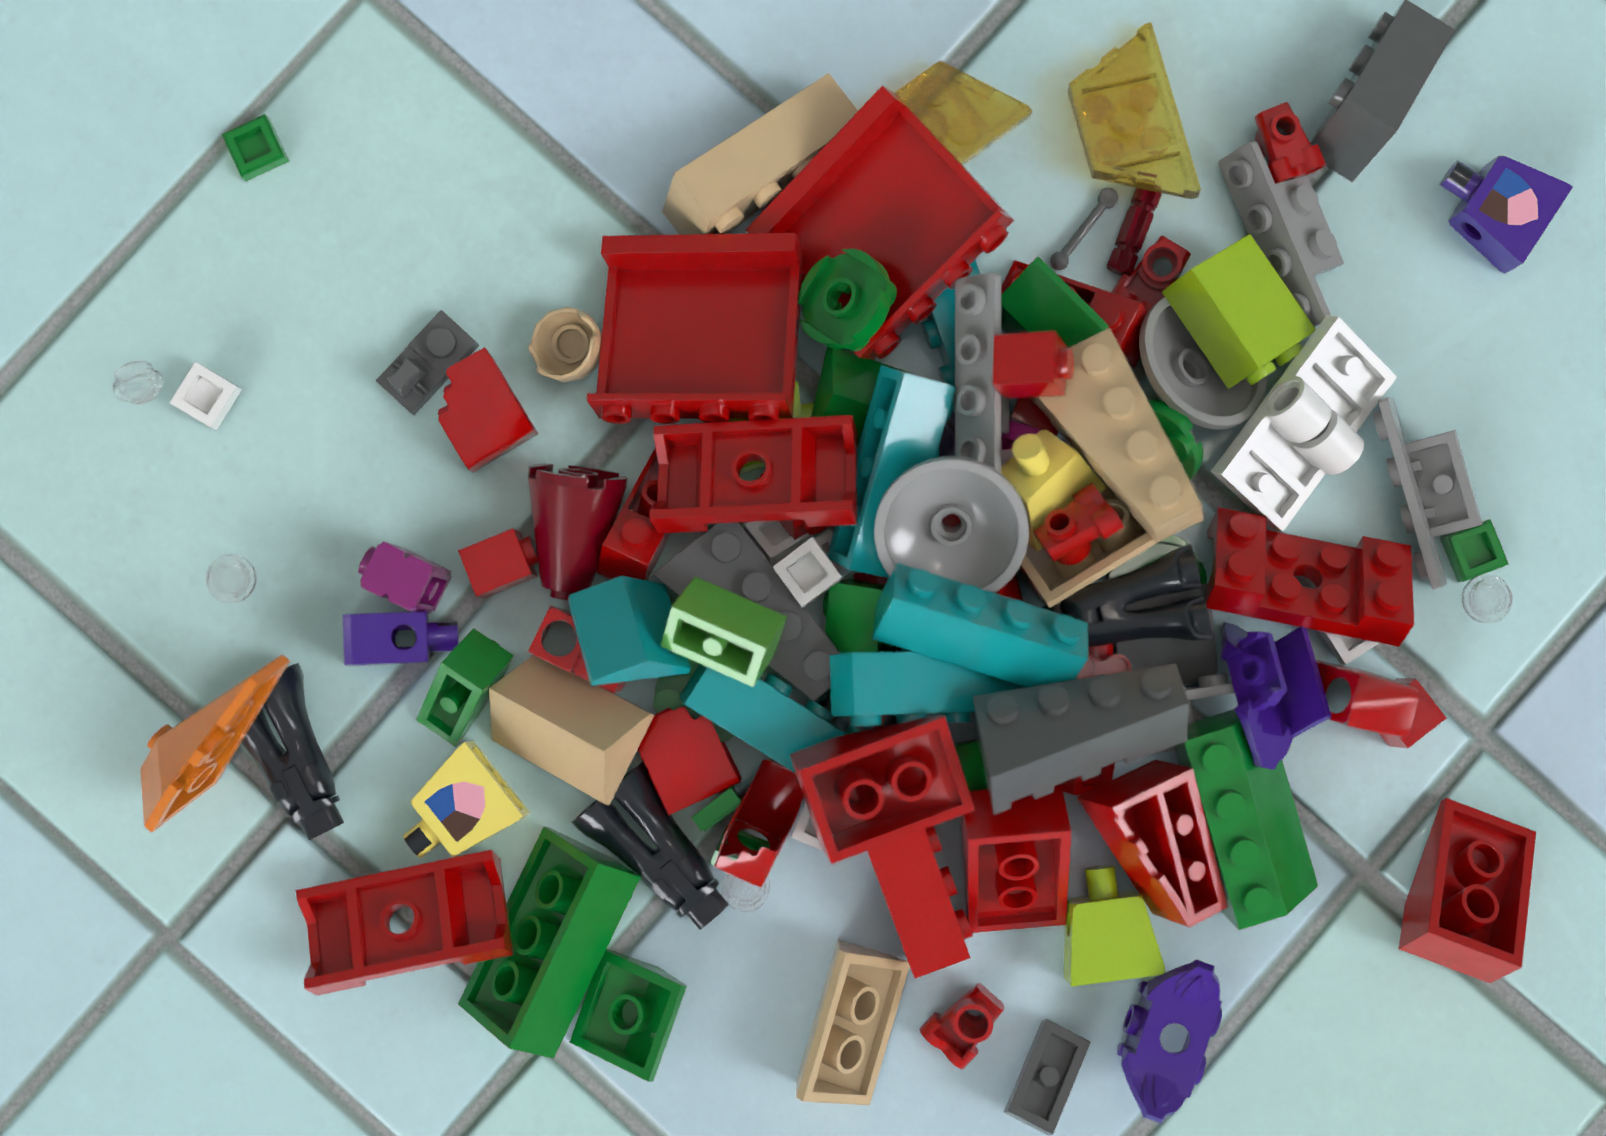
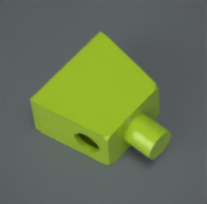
[1063,865,1166,987]

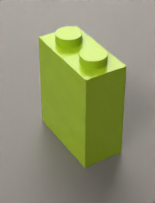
[1162,234,1316,389]

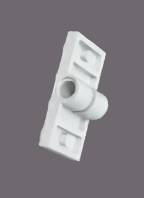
[1211,315,1397,532]

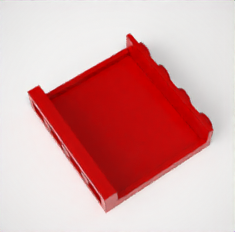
[745,85,1014,360]
[586,233,803,424]

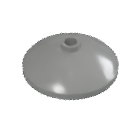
[1139,297,1267,430]
[874,456,1029,593]

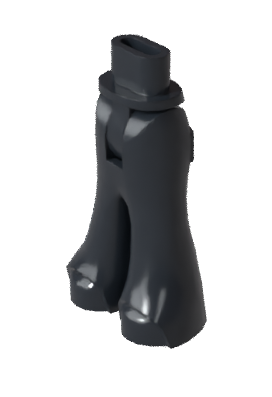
[1039,544,1213,647]
[241,663,344,840]
[571,761,729,930]

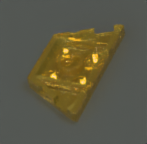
[1067,23,1201,199]
[895,60,1032,165]

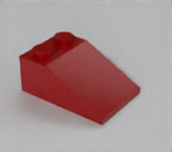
[789,714,975,864]
[961,784,1072,933]
[1398,798,1536,983]

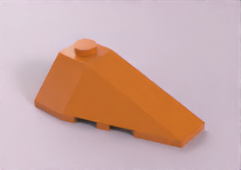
[140,654,290,833]

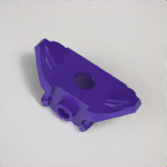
[1220,622,1332,770]
[1117,959,1222,1123]

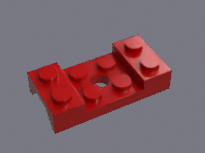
[649,415,857,533]
[1204,507,1414,647]
[296,849,513,996]

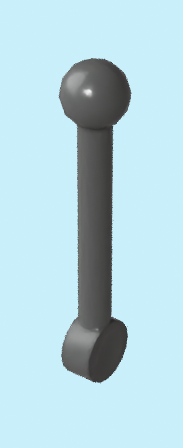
[1050,188,1118,270]

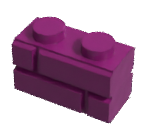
[358,542,452,614]

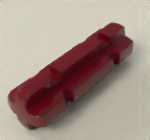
[1107,182,1162,276]

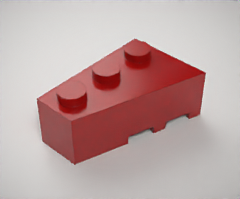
[1077,759,1228,928]
[868,826,973,979]

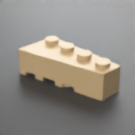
[662,73,858,235]
[1029,328,1203,542]

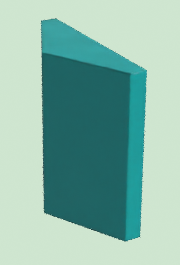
[568,576,691,686]

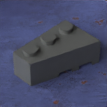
[1310,0,1455,182]

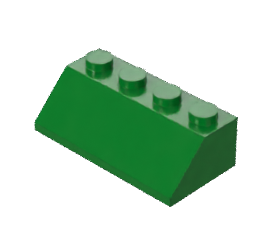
[1174,709,1318,930]
[458,826,641,1059]

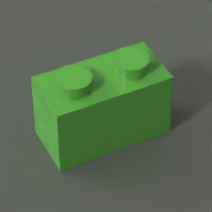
[661,576,787,687]

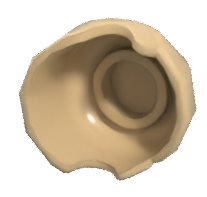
[528,307,602,382]

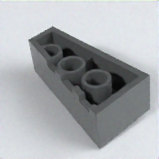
[652,522,840,701]
[973,663,1189,815]

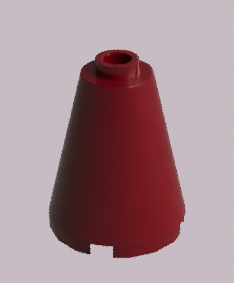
[528,464,628,600]

